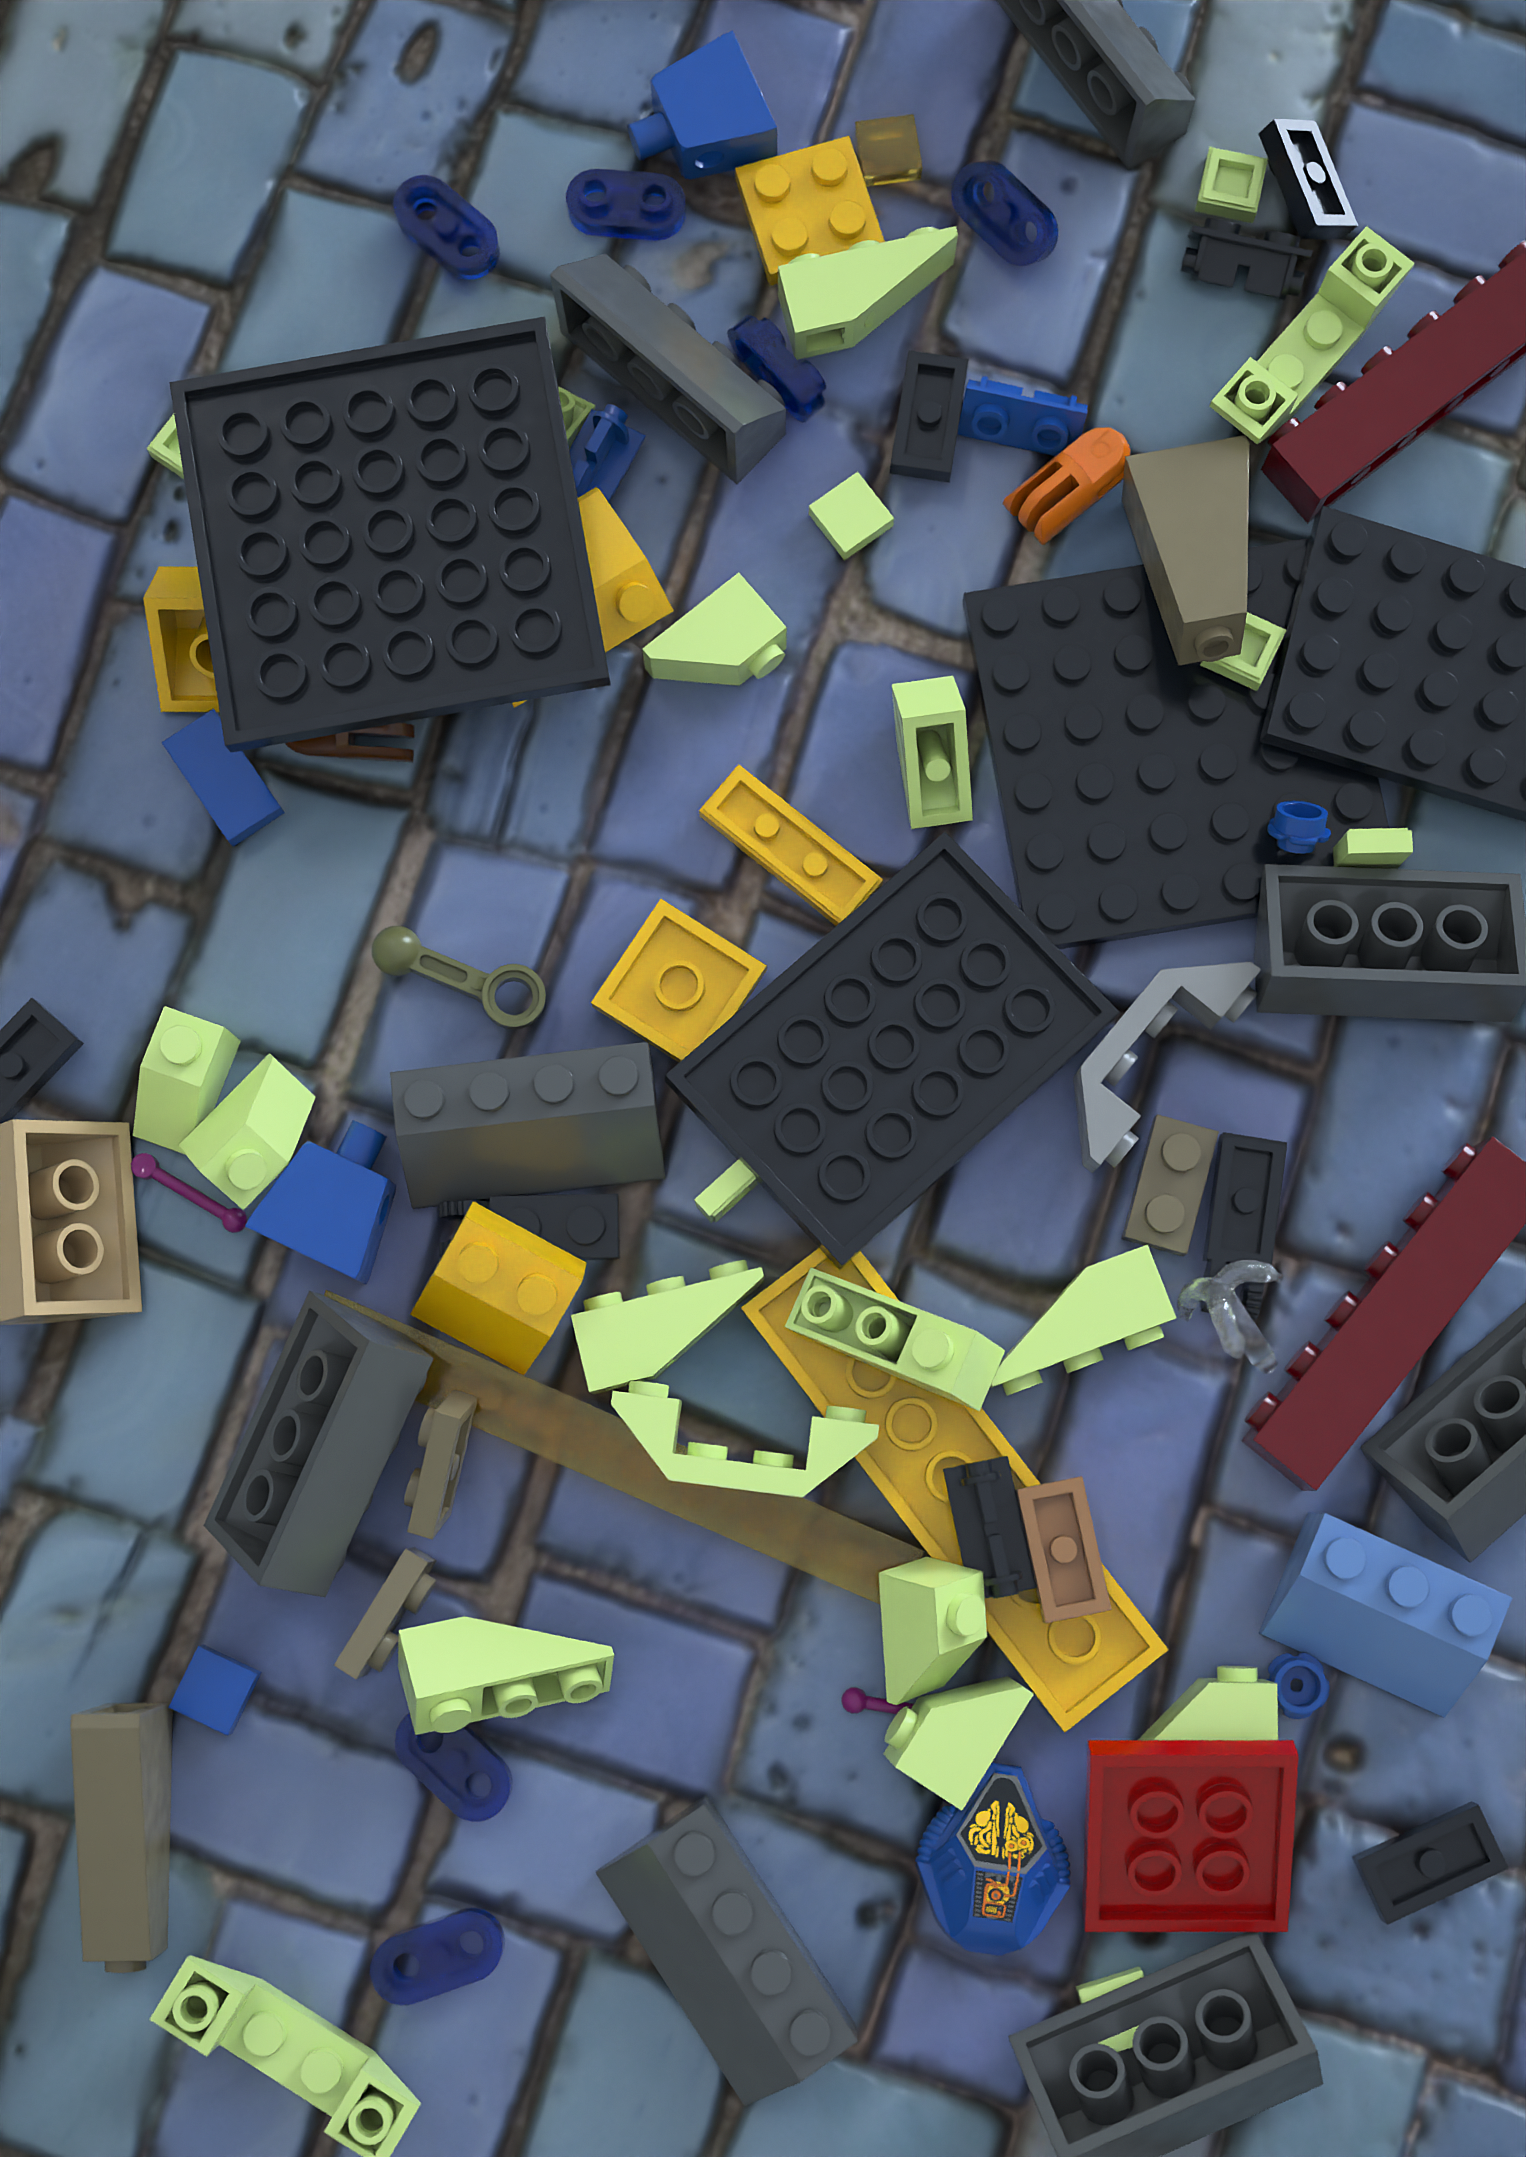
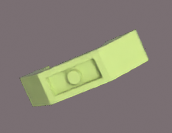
[1209,226,1415,444]
[611,1380,879,1497]
[149,1955,421,2157]

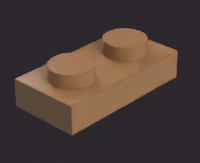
[1015,1476,1112,1623]

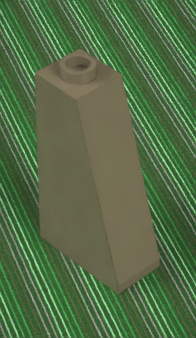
[1121,435,1249,665]
[70,1702,173,1973]

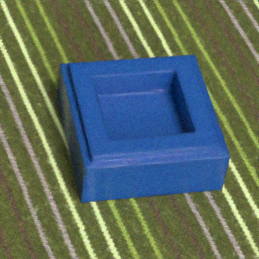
[168,1644,262,1736]

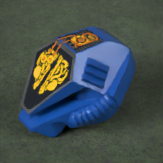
[915,1763,1071,1956]

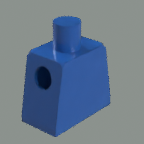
[627,31,777,180]
[245,1120,397,1284]

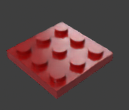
[1082,1740,1299,1932]

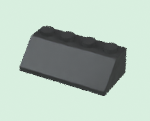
[996,0,1196,170]
[550,254,786,484]
[1254,864,1526,1022]
[390,1042,666,1209]
[203,1291,434,1598]
[1360,1302,1526,1563]
[596,1794,858,2106]
[1008,1932,1324,2157]

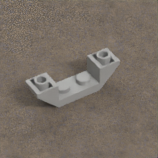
[1073,962,1261,1173]

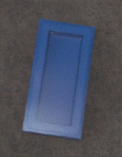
[161,708,285,847]

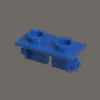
[957,376,1088,456]
[569,404,646,503]

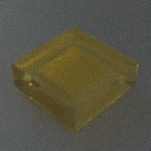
[854,114,923,187]

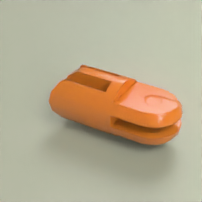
[1002,427,1131,546]

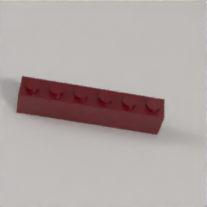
[1261,240,1526,524]
[1241,1136,1526,1491]

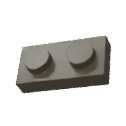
[1121,1114,1219,1256]
[404,1389,478,1539]
[334,1547,437,1680]

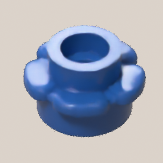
[1267,801,1331,854]
[1266,1653,1330,1719]

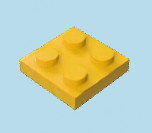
[735,136,885,286]
[591,899,767,1062]

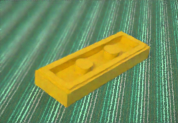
[699,764,883,926]

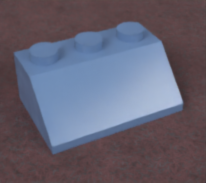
[1259,1512,1513,1718]

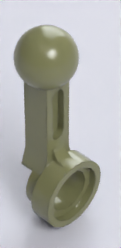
[372,926,546,1029]

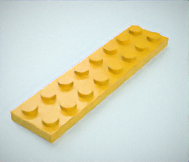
[741,1248,1169,1733]

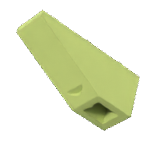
[778,226,958,360]
[989,1244,1176,1396]
[571,1260,764,1394]
[785,1268,1005,1412]
[398,1616,614,1735]

